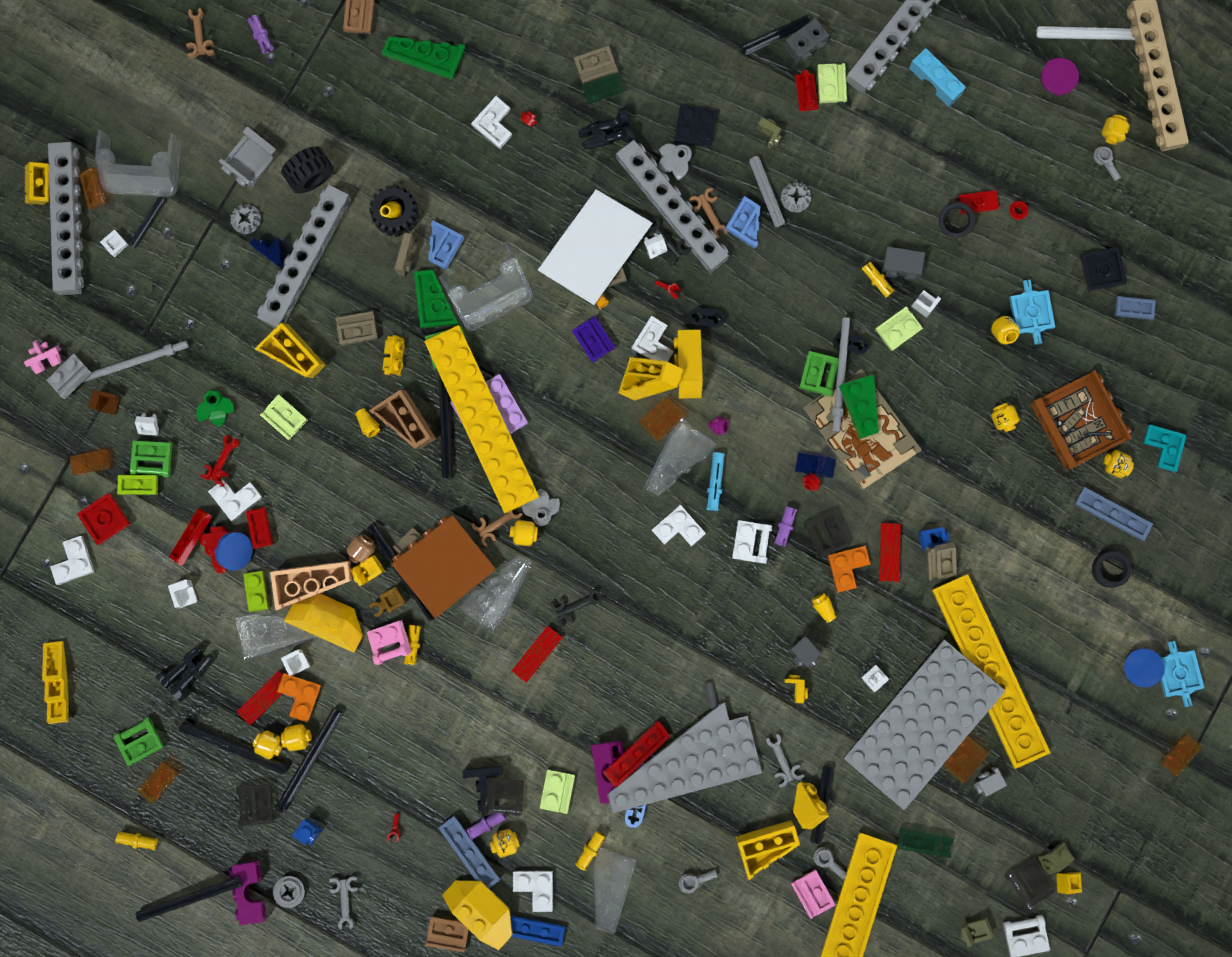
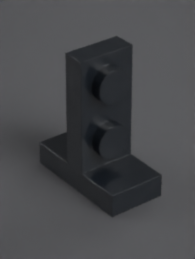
[462,766,503,816]

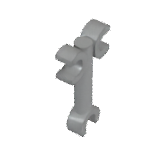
[766,734,804,787]
[329,876,358,929]

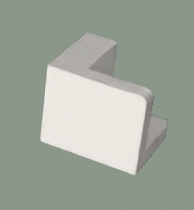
[911,290,941,318]
[168,580,198,608]
[281,649,311,676]

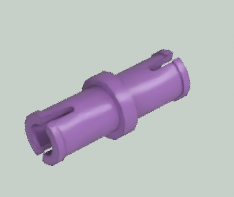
[248,15,274,54]
[774,507,797,547]
[466,809,506,840]

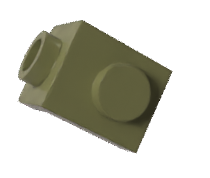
[757,117,782,149]
[1038,843,1075,874]
[960,917,994,947]

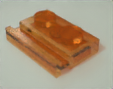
[639,396,686,443]
[942,736,989,784]

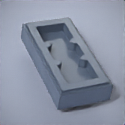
[1114,296,1156,320]

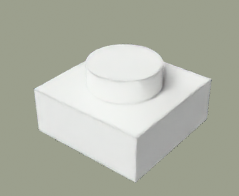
[100,230,128,257]

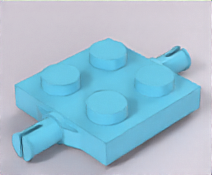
[1009,280,1055,345]
[1160,640,1205,707]

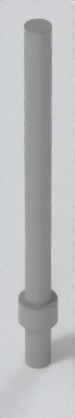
[832,318,850,432]
[82,341,189,383]

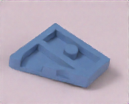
[724,196,760,248]
[428,220,465,270]

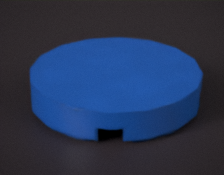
[215,532,253,571]
[1124,648,1165,688]

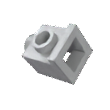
[973,767,1007,797]

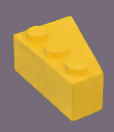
[255,322,326,378]
[674,330,703,399]
[618,357,683,401]
[735,820,800,880]

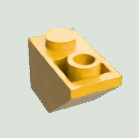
[793,782,829,829]

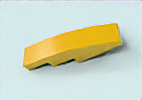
[42,641,69,724]

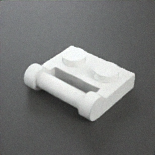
[732,520,772,564]
[1003,915,1050,957]

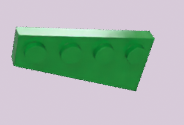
[382,36,466,80]

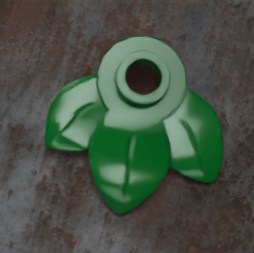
[196,390,234,427]

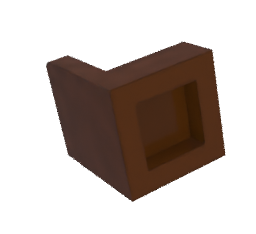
[88,390,120,415]

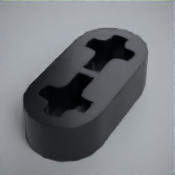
[689,308,725,328]
[833,333,869,355]

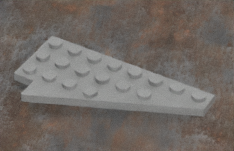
[607,703,762,813]

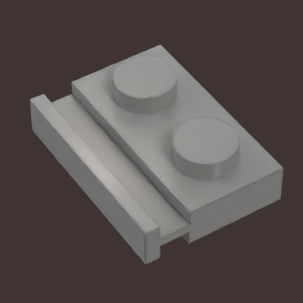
[46,354,92,399]

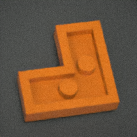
[828,546,871,593]
[277,673,321,722]

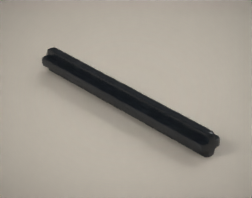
[439,374,453,479]
[367,523,435,621]
[275,708,342,813]
[179,722,288,775]
[135,876,243,922]

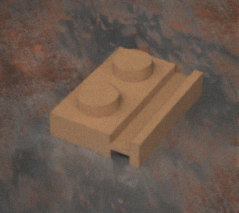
[343,0,375,34]
[426,916,469,953]

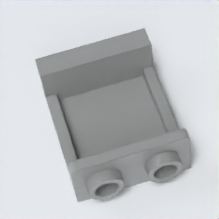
[219,126,280,188]

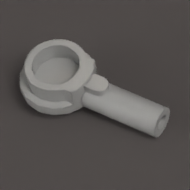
[1093,146,1121,181]
[813,847,846,879]
[679,870,717,894]

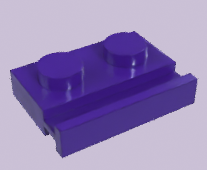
[572,316,615,363]

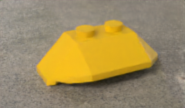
[284,593,363,653]
[442,880,512,950]

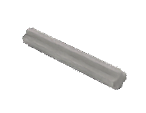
[749,156,785,227]

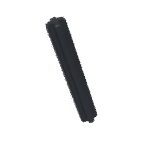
[742,15,811,55]
[811,766,834,844]

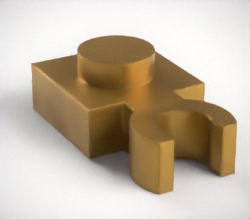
[369,586,406,617]

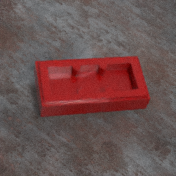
[958,190,999,215]
[246,507,273,549]

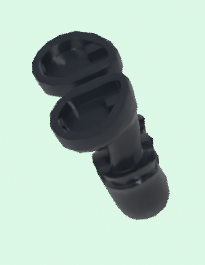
[578,107,635,149]
[155,645,213,702]

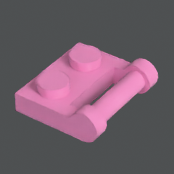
[367,620,411,665]

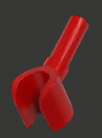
[655,280,682,299]
[387,814,400,842]

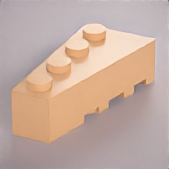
[270,560,353,610]

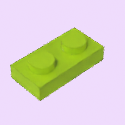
[117,475,158,495]
[243,571,269,612]

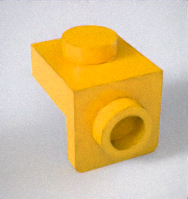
[350,555,385,586]
[784,675,808,703]

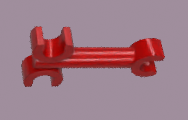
[200,435,239,486]

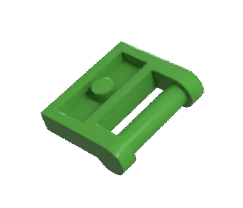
[799,351,839,397]
[130,441,173,478]
[113,716,164,766]

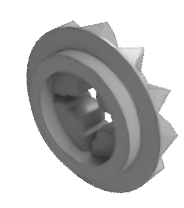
[781,182,811,212]
[230,204,261,234]
[273,876,305,908]

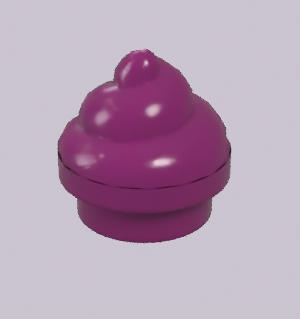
[708,416,729,435]

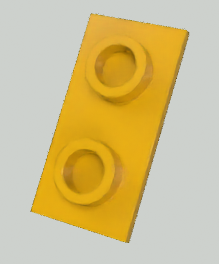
[382,335,405,376]

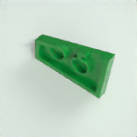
[414,270,458,329]
[839,374,879,440]

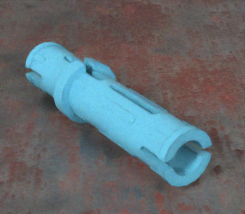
[706,452,725,511]

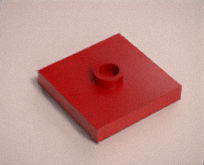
[77,493,131,546]

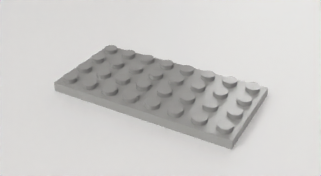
[844,640,1005,810]

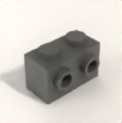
[784,18,829,63]
[881,247,925,281]
[788,636,821,667]

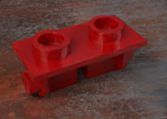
[795,70,818,112]

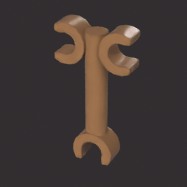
[186,8,215,59]
[689,188,728,239]
[471,510,523,547]

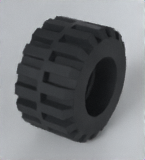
[281,146,334,194]
[369,185,419,237]

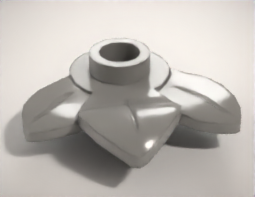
[658,144,692,180]
[522,489,560,526]

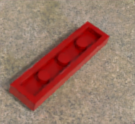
[603,721,671,787]

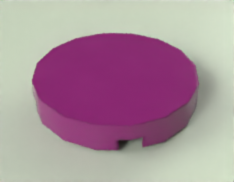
[1040,58,1079,96]

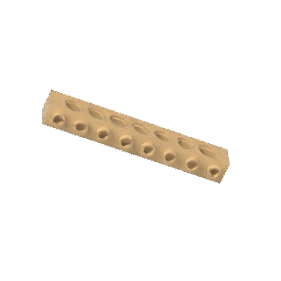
[1127,0,1189,152]

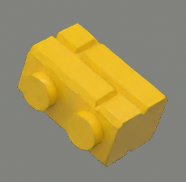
[25,162,49,205]

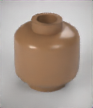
[346,534,375,564]

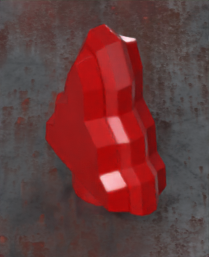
[199,527,237,574]

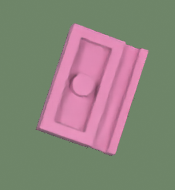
[791,869,835,919]

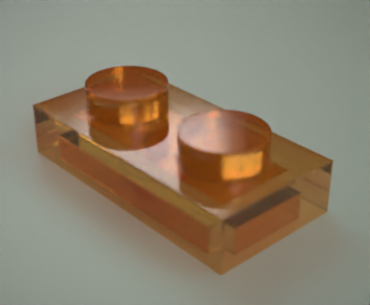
[79,167,106,210]
[70,449,112,476]
[1160,734,1202,777]
[137,761,179,804]

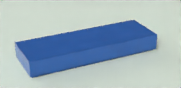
[510,915,566,947]

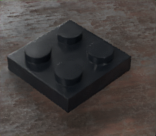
[674,104,717,149]
[1080,247,1127,292]

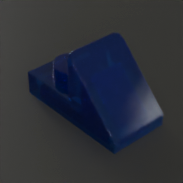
[249,237,284,270]
[794,452,836,479]

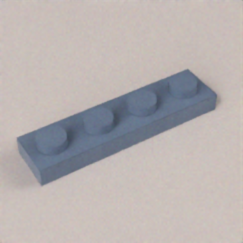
[1074,487,1153,541]
[439,816,500,888]

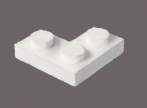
[471,96,512,149]
[632,316,674,362]
[208,480,263,521]
[652,505,706,546]
[50,536,95,585]
[513,871,553,912]

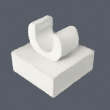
[644,233,667,259]
[135,413,159,436]
[861,665,889,692]

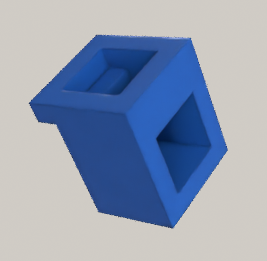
[918,527,950,552]
[292,818,323,845]

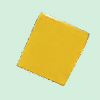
[1056,872,1082,894]

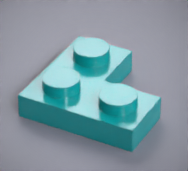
[1142,424,1187,473]

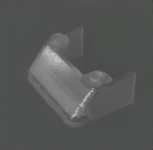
[95,130,181,197]
[439,242,533,331]

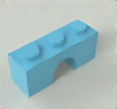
[909,48,966,107]

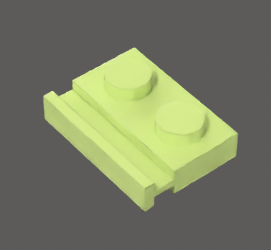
[817,63,847,103]
[875,306,923,352]
[260,394,308,441]
[540,769,575,814]

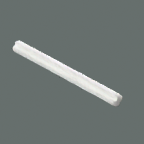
[1036,26,1149,40]

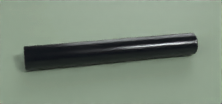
[129,197,165,248]

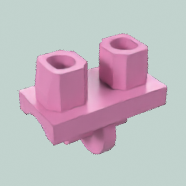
[24,340,62,374]

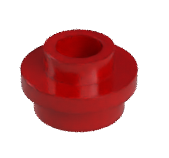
[520,110,538,127]
[1009,201,1028,220]
[802,474,821,491]

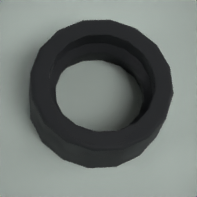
[938,202,975,238]
[1092,551,1132,588]

